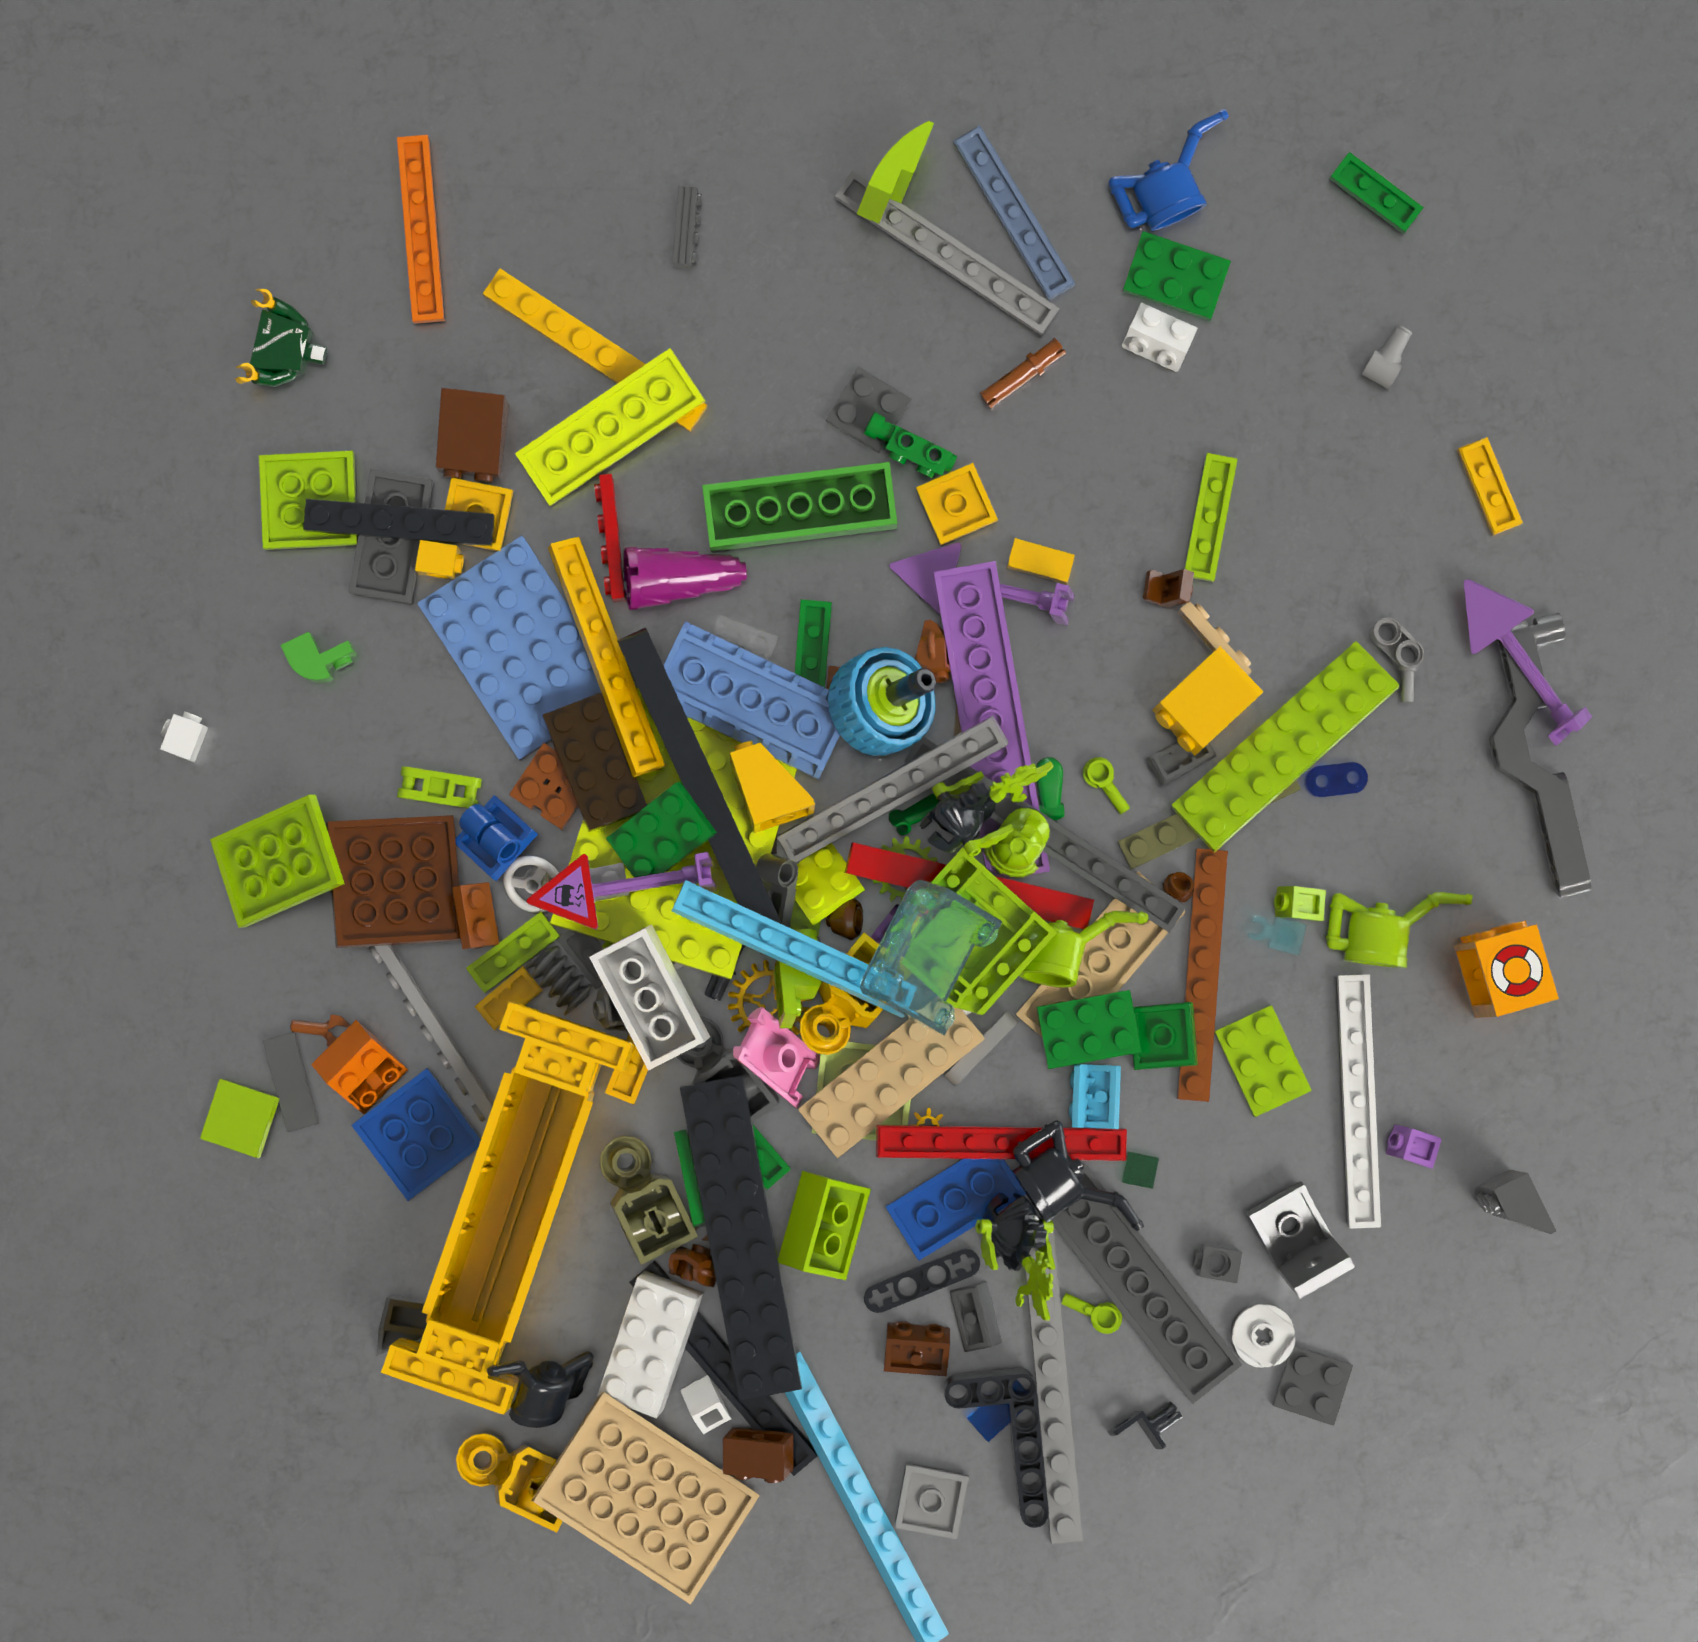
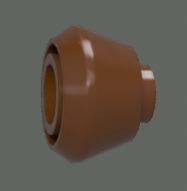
[826,898,863,940]

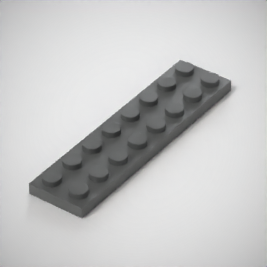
[1052,1164,1242,1404]

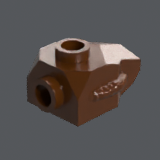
[668,1244,716,1288]

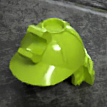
[983,808,1050,878]

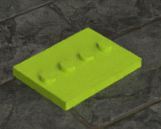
[210,795,345,928]

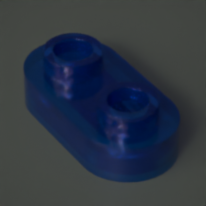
[1304,762,1368,798]

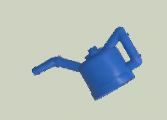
[1108,109,1229,231]

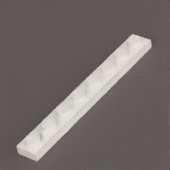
[1337,974,1381,1229]

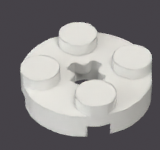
[1231,1304,1295,1368]

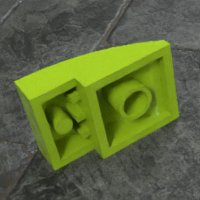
[857,121,934,224]

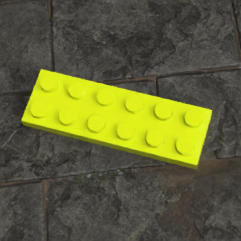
[515,348,706,506]

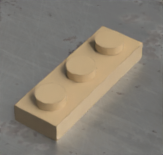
[1177,602,1252,675]

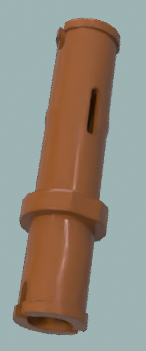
[979,338,1066,409]

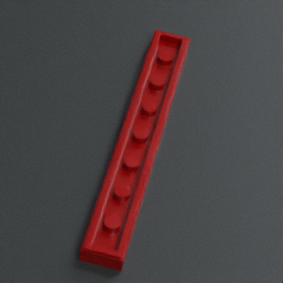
[844,842,1094,929]
[876,1125,1127,1161]

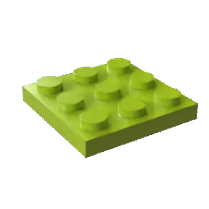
[259,451,358,550]

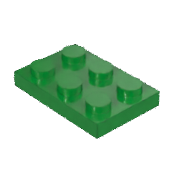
[1122,231,1231,321]
[606,782,717,878]
[1036,990,1141,1069]

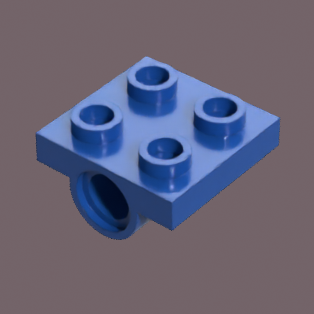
[455,795,538,881]

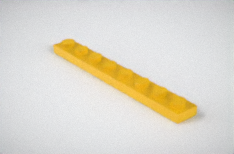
[483,268,707,432]
[548,536,665,777]

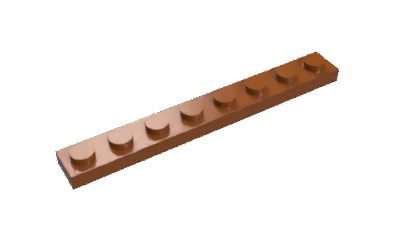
[1177,848,1228,1102]

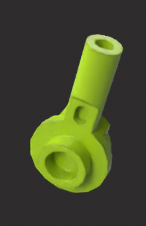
[1083,757,1130,815]
[1061,1293,1122,1334]

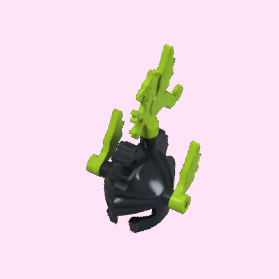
[919,762,1054,857]
[975,1193,1056,1320]

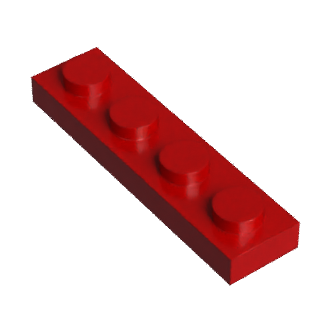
[594,474,626,603]

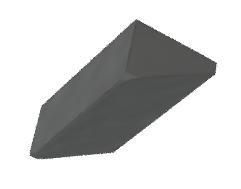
[950,1282,1002,1352]

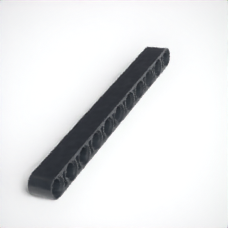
[617,627,782,954]

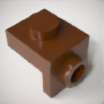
[1143,569,1194,608]

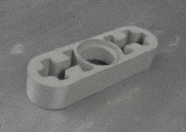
[944,1010,1019,1086]

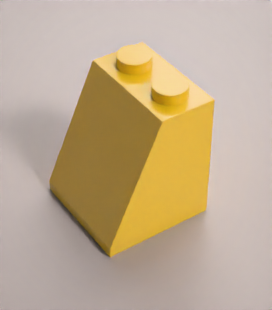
[1152,646,1263,756]
[730,741,815,833]

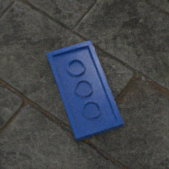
[885,1159,1026,1261]

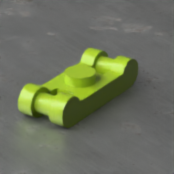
[397,766,482,809]

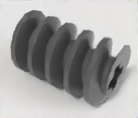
[524,946,592,1015]

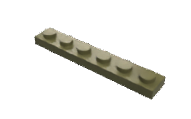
[1117,780,1301,870]

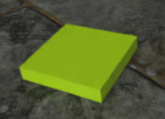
[200,1079,280,1158]

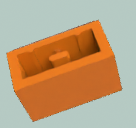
[311,1020,408,1114]

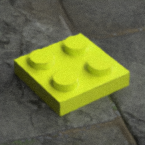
[795,843,865,925]

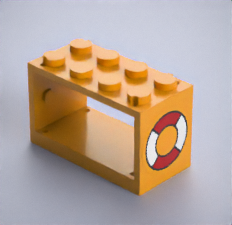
[1453,920,1559,1018]

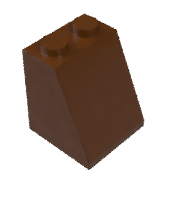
[436,388,510,483]

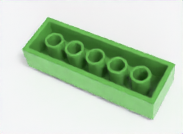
[702,462,897,552]

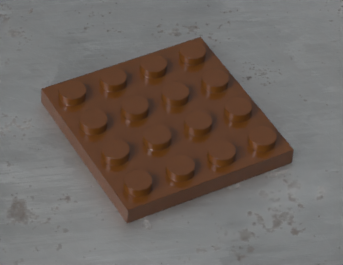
[326,815,461,948]

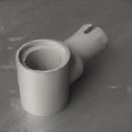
[1361,325,1412,390]

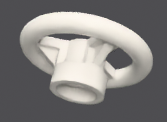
[503,855,559,913]

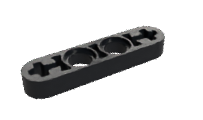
[864,1248,980,1313]

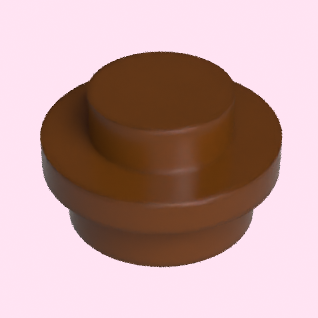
[1163,872,1194,903]

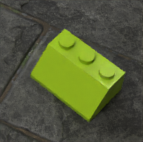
[778,1171,871,1280]

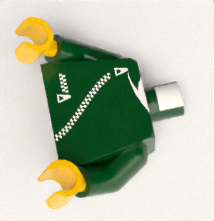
[235,288,327,387]

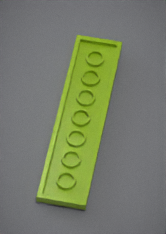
[1172,641,1399,853]

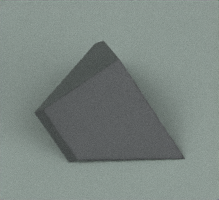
[377,1294,428,1356]

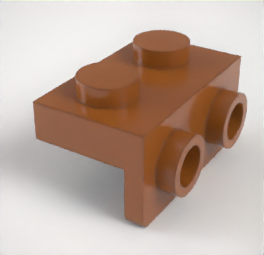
[452,882,499,950]

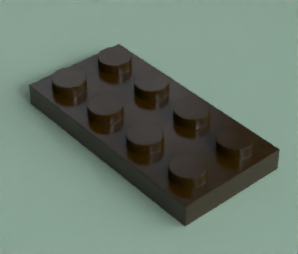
[542,692,647,832]

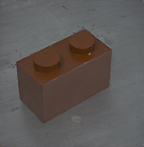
[723,1427,793,1483]

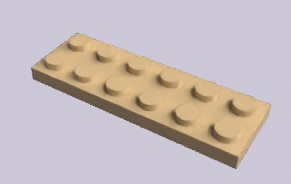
[1015,871,1185,1037]
[798,996,985,1159]

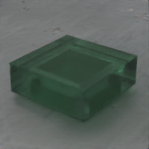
[1121,1151,1159,1189]

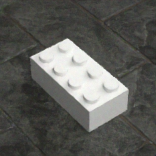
[589,924,710,1071]
[597,1271,704,1418]

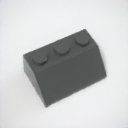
[1476,1170,1556,1234]

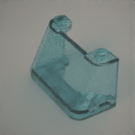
[860,880,1002,1036]

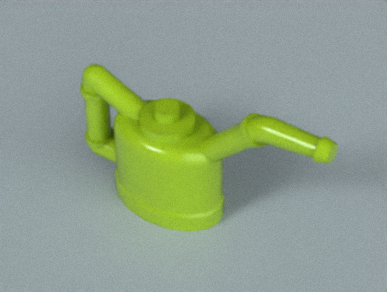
[1325,892,1473,968]
[1019,911,1148,988]

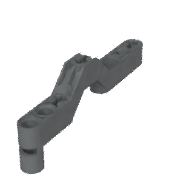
[1489,613,1592,898]

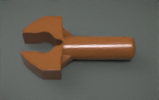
[290,1015,350,1046]

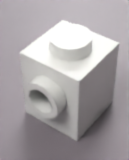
[160,711,208,762]
[680,1375,731,1434]

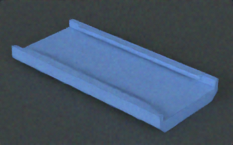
[663,621,840,780]

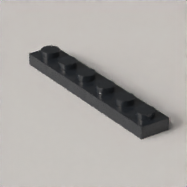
[303,499,495,547]

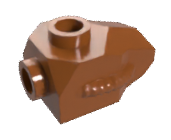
[915,620,952,683]

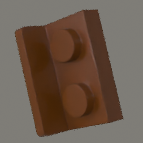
[884,1321,950,1377]

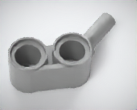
[1369,617,1424,703]

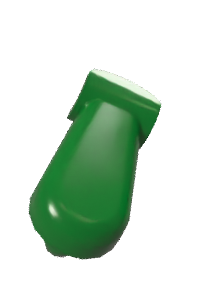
[1036,757,1065,821]
[888,793,939,836]

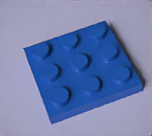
[351,1068,481,1201]

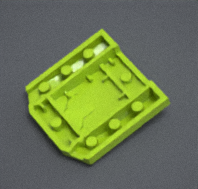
[888,847,1058,1015]

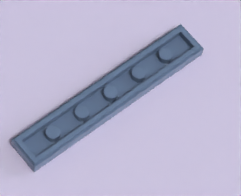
[953,125,1075,301]

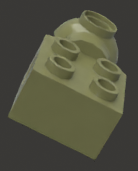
[600,1136,698,1265]

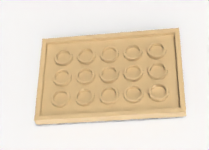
[531,1391,760,1605]

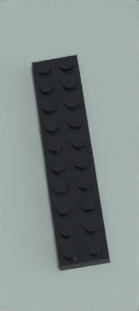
[680,1075,802,1401]

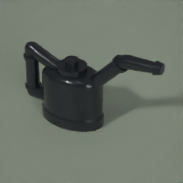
[1012,1120,1144,1231]
[487,1351,594,1428]

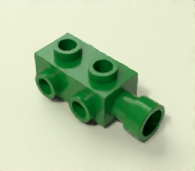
[863,412,957,478]

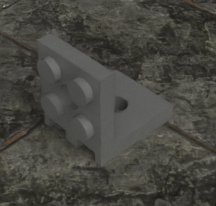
[1246,1181,1355,1299]

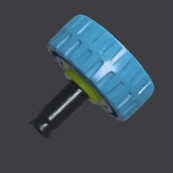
[828,647,936,756]

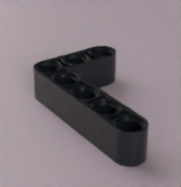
[943,1368,1049,1528]

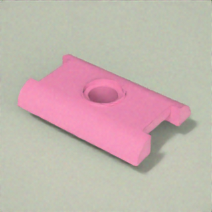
[733,1007,820,1109]

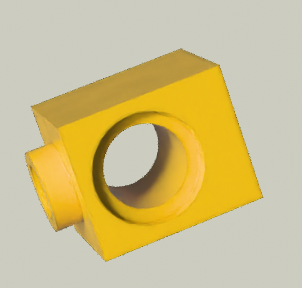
[415,540,464,580]

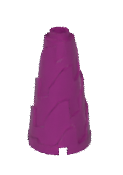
[623,547,747,610]

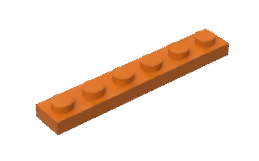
[397,135,445,324]

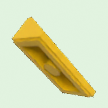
[1007,538,1075,585]

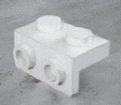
[1122,302,1198,372]

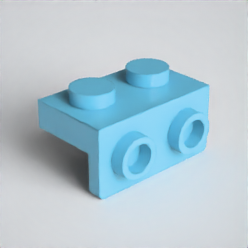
[1069,1064,1121,1129]

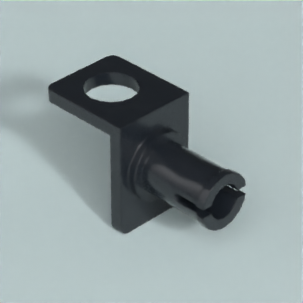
[1107,1401,1182,1449]

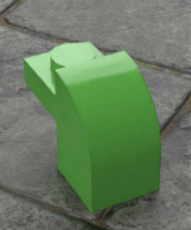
[280,632,357,683]

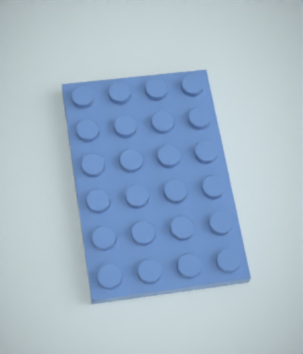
[417,535,601,761]

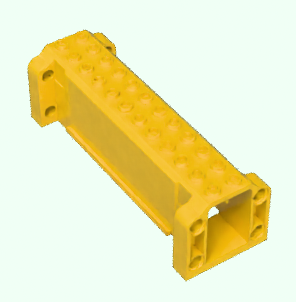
[381,1002,635,1415]

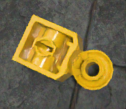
[800,932,912,1055]
[456,1433,563,1533]

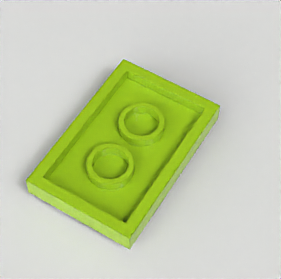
[1214,1005,1312,1117]

